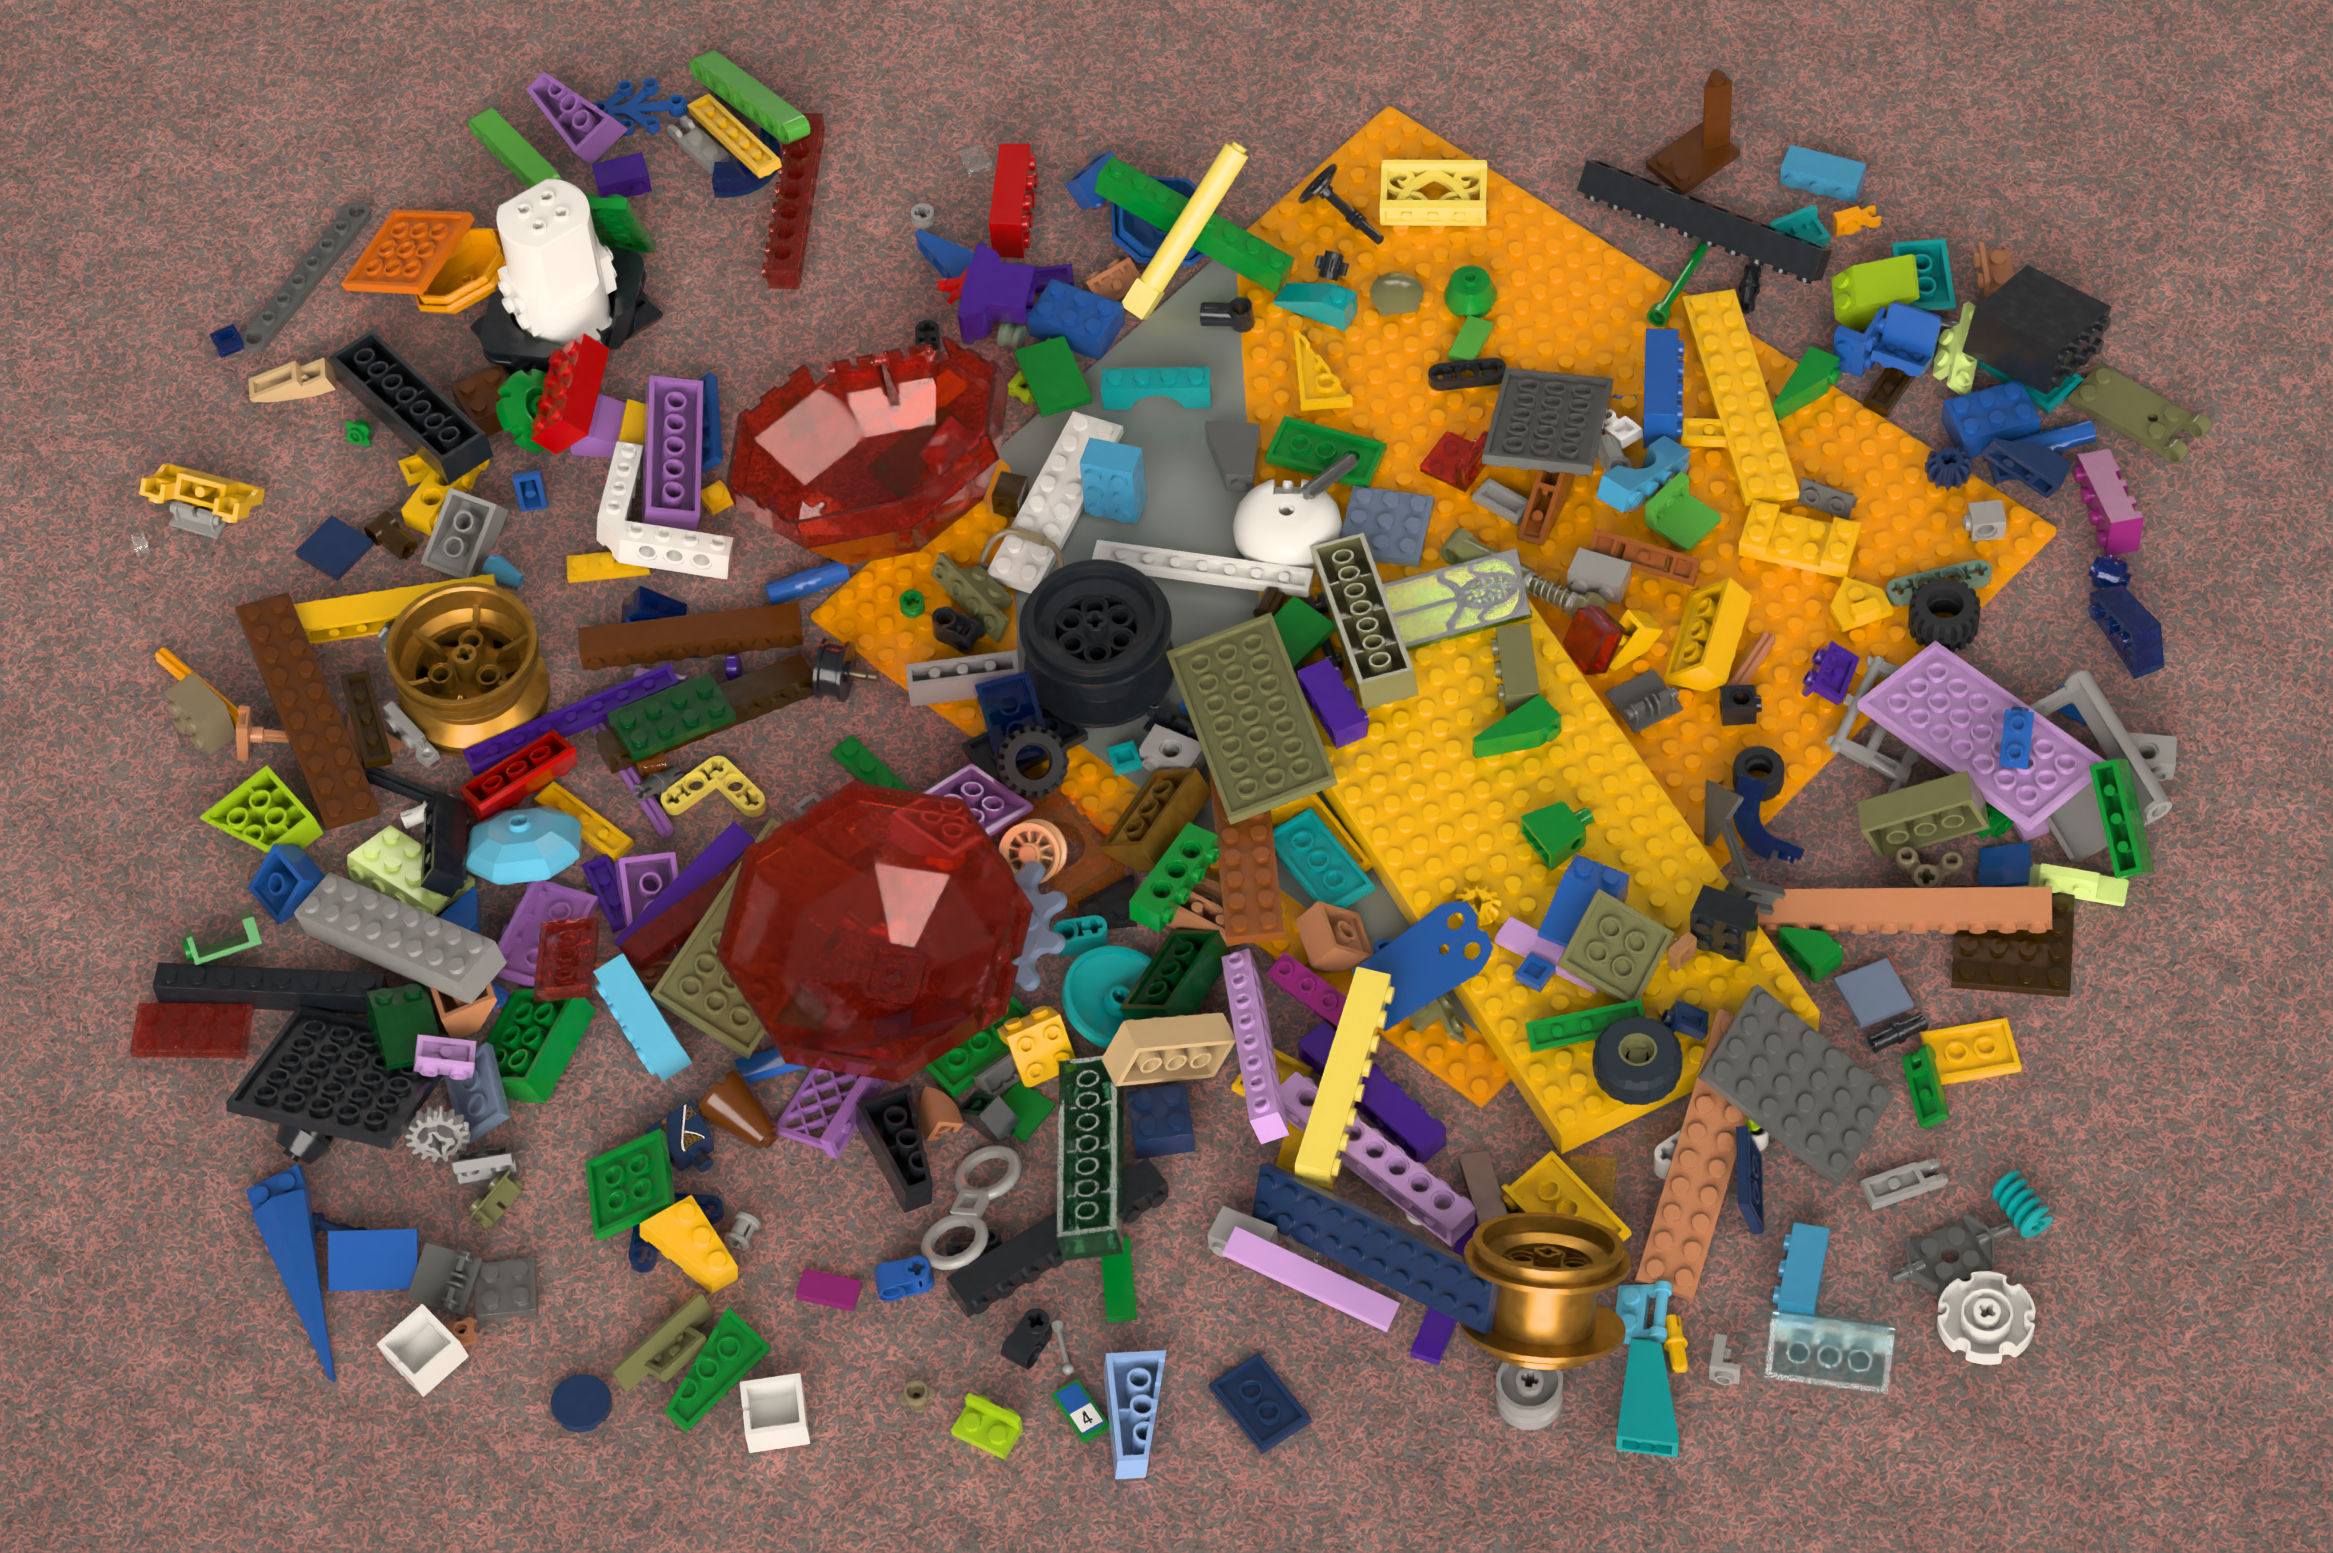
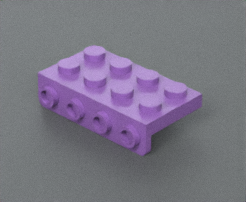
[496,880,599,989]

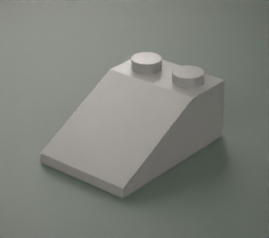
[420,488,509,579]

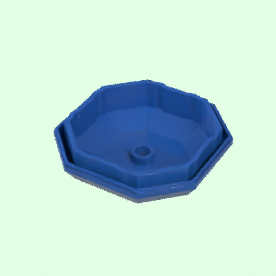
[1111,176,1216,267]

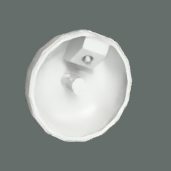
[1233,479,1343,569]

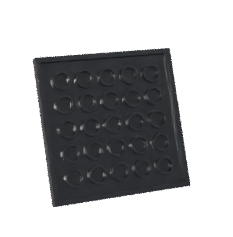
[226,1005,444,1150]

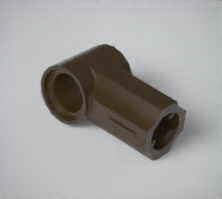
[364,510,418,560]

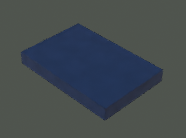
[1736,1126,1764,1234]
[1208,1353,1312,1455]

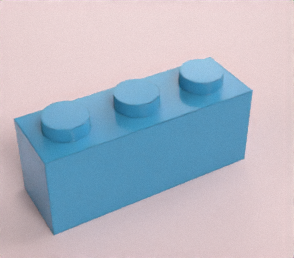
[1780,145,1866,203]
[1773,1222,1830,1321]

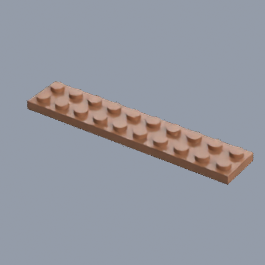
[1634,1009,1748,1301]

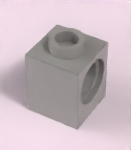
[1963,500,2007,542]

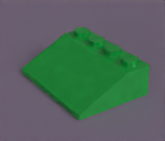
[485,989,596,1103]

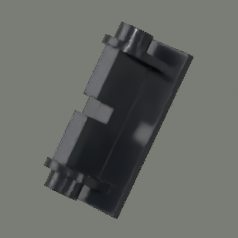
[1143,705,1199,741]

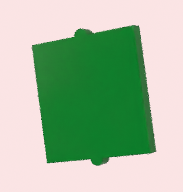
[1002,1081,1056,1142]

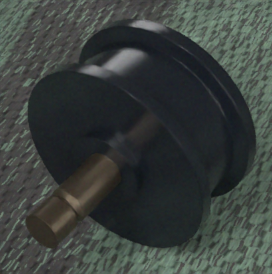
[813,637,879,702]

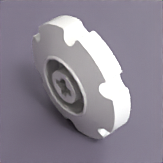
[1937,1271,2036,1365]

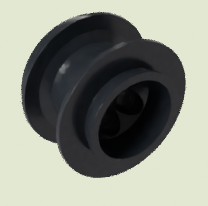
[1019,559,1174,728]

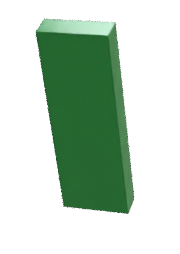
[1100,1236,1137,1323]

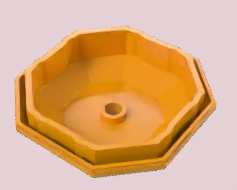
[414,228,506,314]

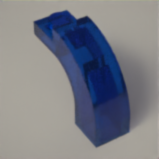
[712,127,782,198]
[1733,775,1805,864]

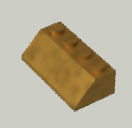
[1099,768,1211,871]

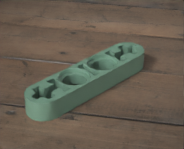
[1886,559,1992,606]

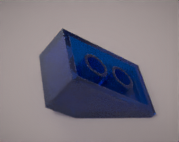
[973,670,1046,765]

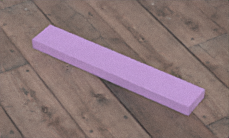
[1222,1226,1400,1332]

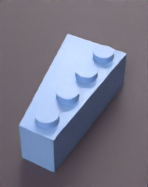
[1103,1350,1166,1479]

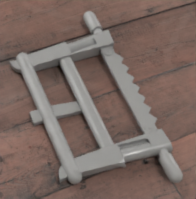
[1825,656,1921,794]

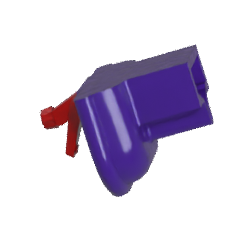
[938,243,1037,345]

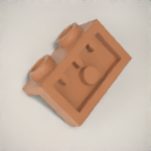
[1973,242,2014,298]
[1082,257,1141,302]

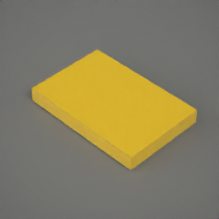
[1920,1018,2022,1085]

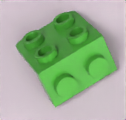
[1645,471,1721,551]

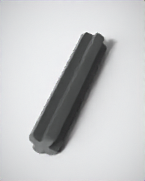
[1301,454,1358,500]

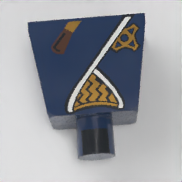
[645,1100,715,1173]

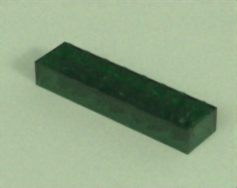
[1057,1056,1124,1261]

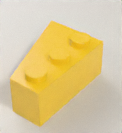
[640,1195,738,1294]

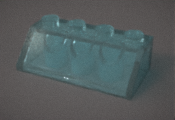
[1764,1309,1896,1394]

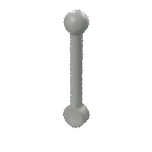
[1051,1320,1074,1375]

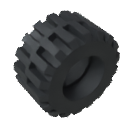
[1908,577,1981,653]
[996,726,1069,798]

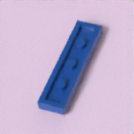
[699,372,723,473]

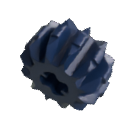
[1925,443,1973,491]

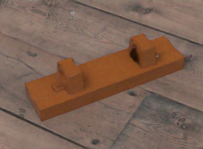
[1588,528,1702,587]

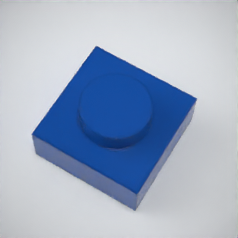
[1515,952,1556,993]

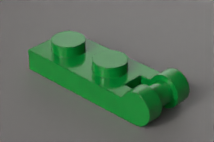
[1902,1043,1950,1129]

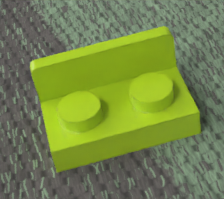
[951,1393,1023,1460]

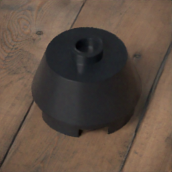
[275,1124,335,1164]

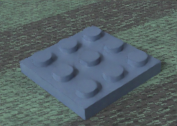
[1340,485,1434,568]

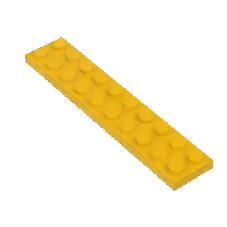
[1682,289,1800,506]

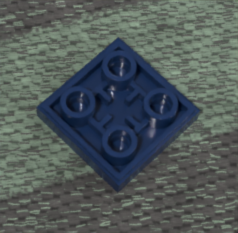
[296,515,374,581]

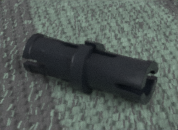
[1739,263,1761,313]
[1867,1012,1928,1053]

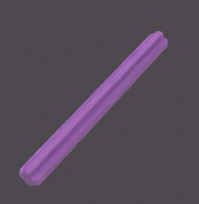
[590,722,674,838]

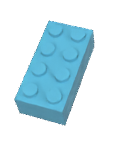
[593,953,692,1081]

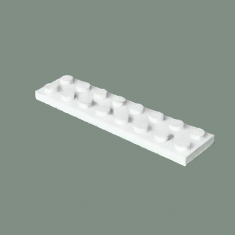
[987,411,1124,594]

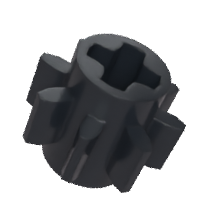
[1314,250,1349,281]

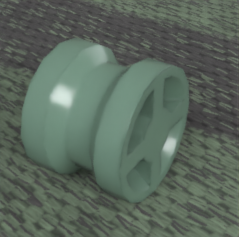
[997,322,1027,350]

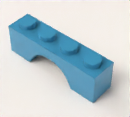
[1596,435,1691,513]

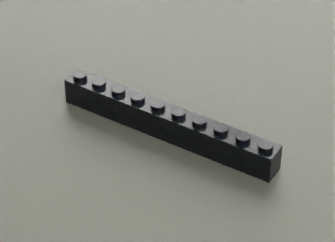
[1577,160,1832,284]

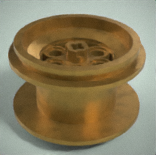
[1459,1212,1631,1370]

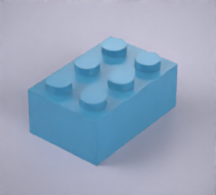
[1080,437,1147,524]

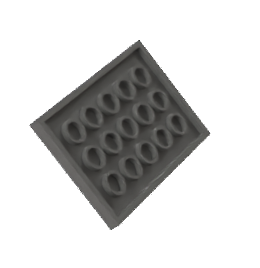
[1482,368,1613,476]
[1697,984,1895,1186]

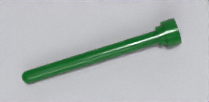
[1647,242,1710,327]

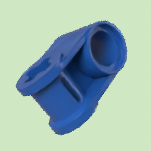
[874,1256,934,1301]

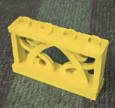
[1380,159,1487,226]

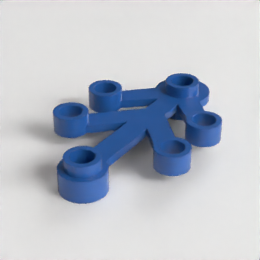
[593,78,688,136]

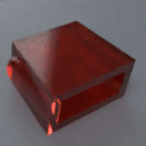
[1562,605,1626,675]

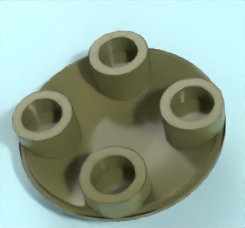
[1370,272,1423,316]

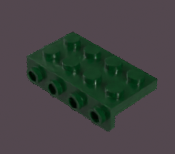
[607,672,736,762]

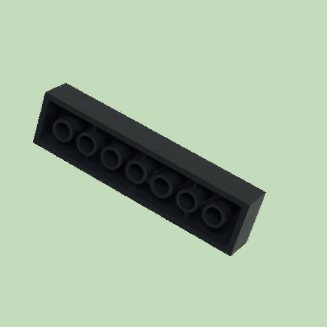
[328,329,493,484]

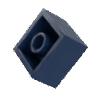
[1127,1083,1195,1160]

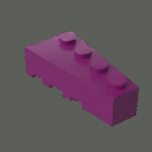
[2072,449,2144,556]

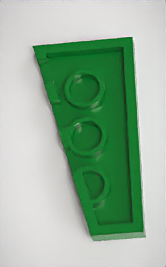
[664,1307,771,1434]

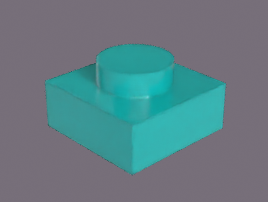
[1106,740,1142,776]

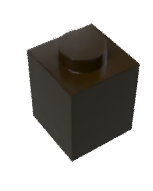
[991,471,1029,518]

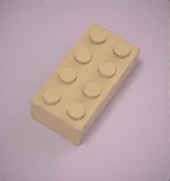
[1102,1013,1236,1086]

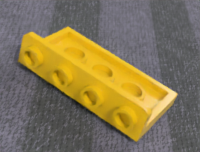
[1500,1150,1632,1242]

